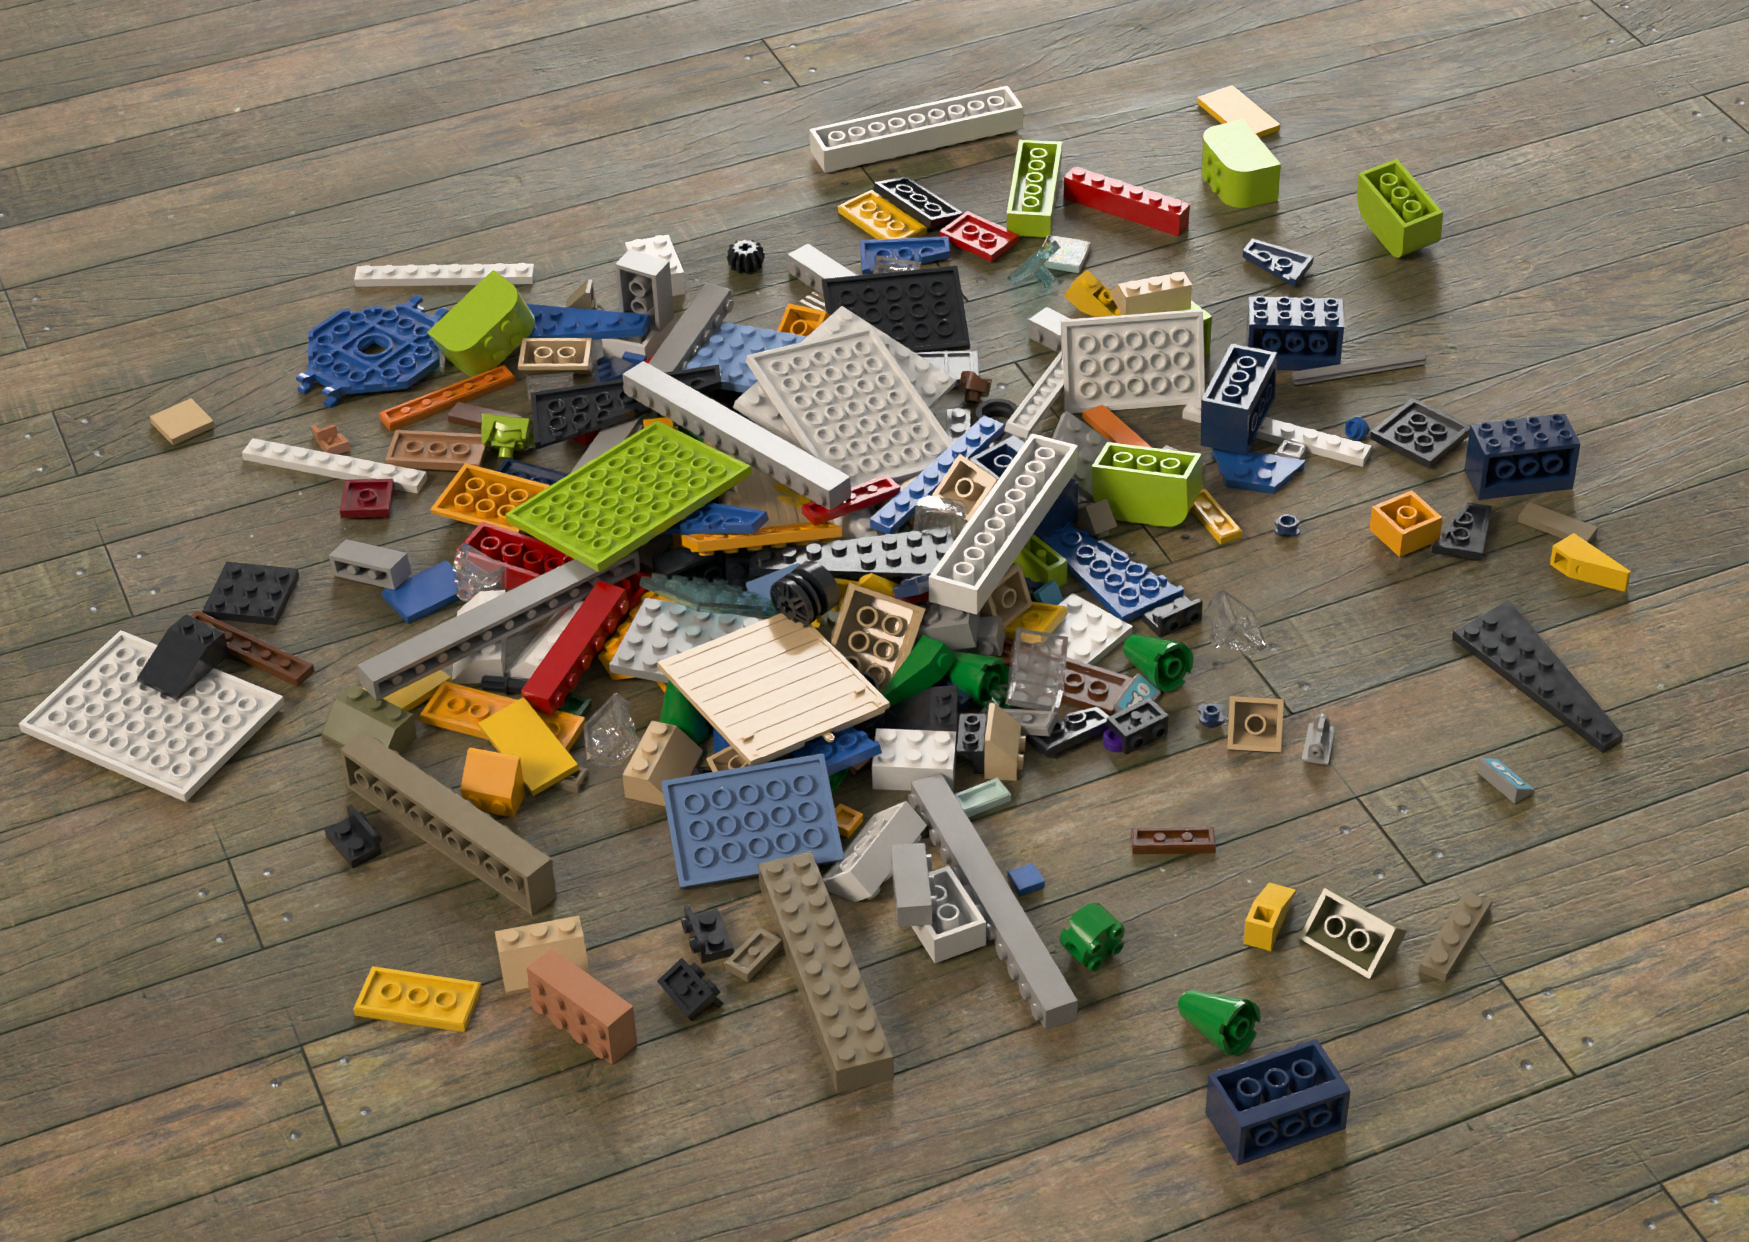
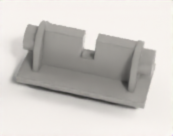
[1301,713,1335,765]

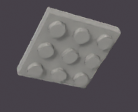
[1052,411,1112,504]

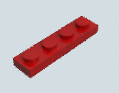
[801,475,900,526]

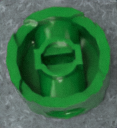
[1059,902,1125,972]

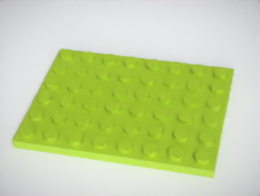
[505,420,752,573]

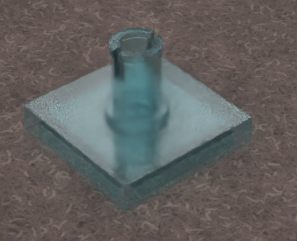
[1007,241,1061,288]

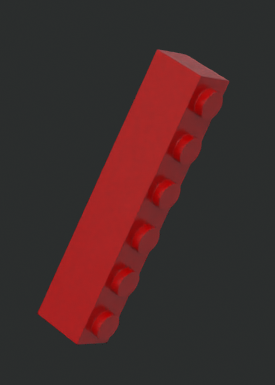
[1063,167,1190,237]
[521,581,629,716]

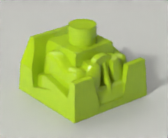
[481,414,535,459]

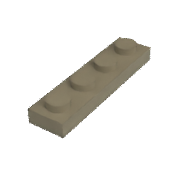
[1419,891,1492,982]

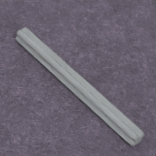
[1292,351,1426,385]

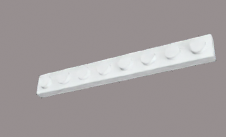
[354,263,535,287]
[1004,351,1064,439]
[1182,397,1371,467]
[242,438,427,494]

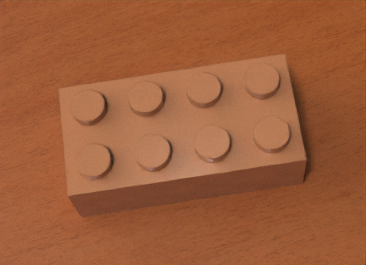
[527,948,638,1065]

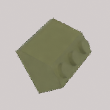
[322,684,417,753]
[1298,888,1407,979]

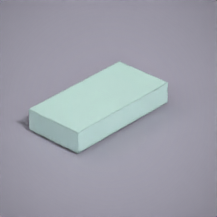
[954,778,1011,817]

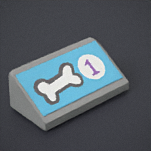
[1114,673,1161,714]
[1477,758,1535,804]

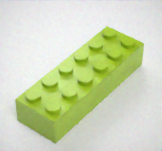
[1007,140,1062,238]

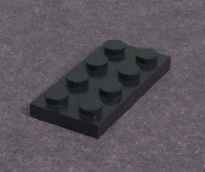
[873,176,963,228]

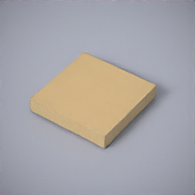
[149,398,215,446]

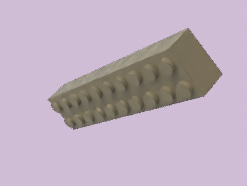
[340,732,556,916]
[758,851,894,1094]

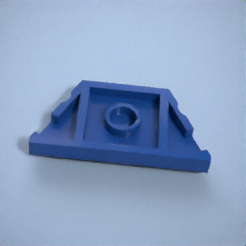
[1212,449,1305,494]

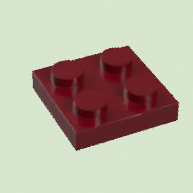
[339,479,395,518]

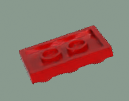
[940,211,1019,262]

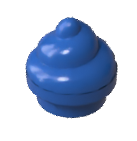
[1345,417,1370,441]

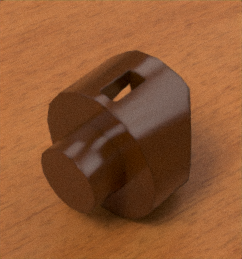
[958,371,992,404]

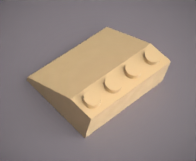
[829,583,925,692]

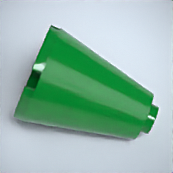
[1123,634,1194,692]
[944,650,1010,707]
[659,680,710,745]
[1178,989,1261,1056]

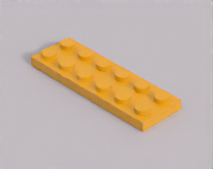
[681,522,842,556]
[420,681,586,752]

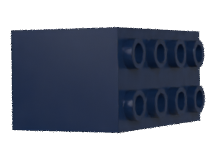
[1246,296,1344,371]
[1200,344,1277,455]
[1464,413,1581,500]
[970,435,1078,540]
[1205,1038,1351,1166]

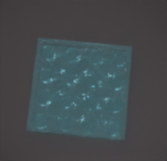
[639,573,778,617]

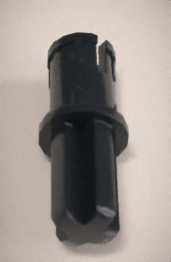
[481,674,529,695]

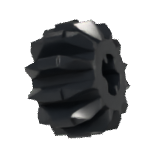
[727,239,765,273]

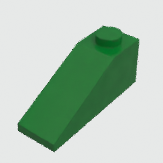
[881,635,957,706]

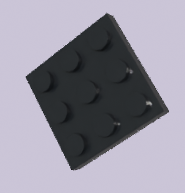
[1370,398,1470,469]
[202,562,299,625]

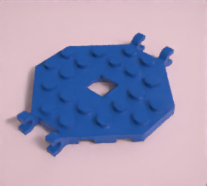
[296,295,449,408]

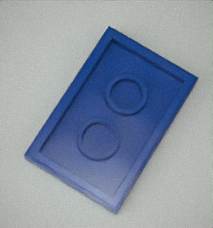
[382,560,473,624]

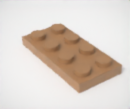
[385,430,488,471]

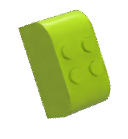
[1201,120,1281,208]
[1357,159,1443,258]
[427,270,535,377]
[1092,442,1202,527]

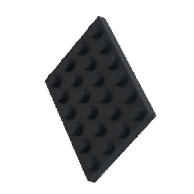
[822,266,970,352]

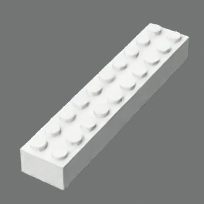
[810,86,1023,173]
[929,434,1078,615]

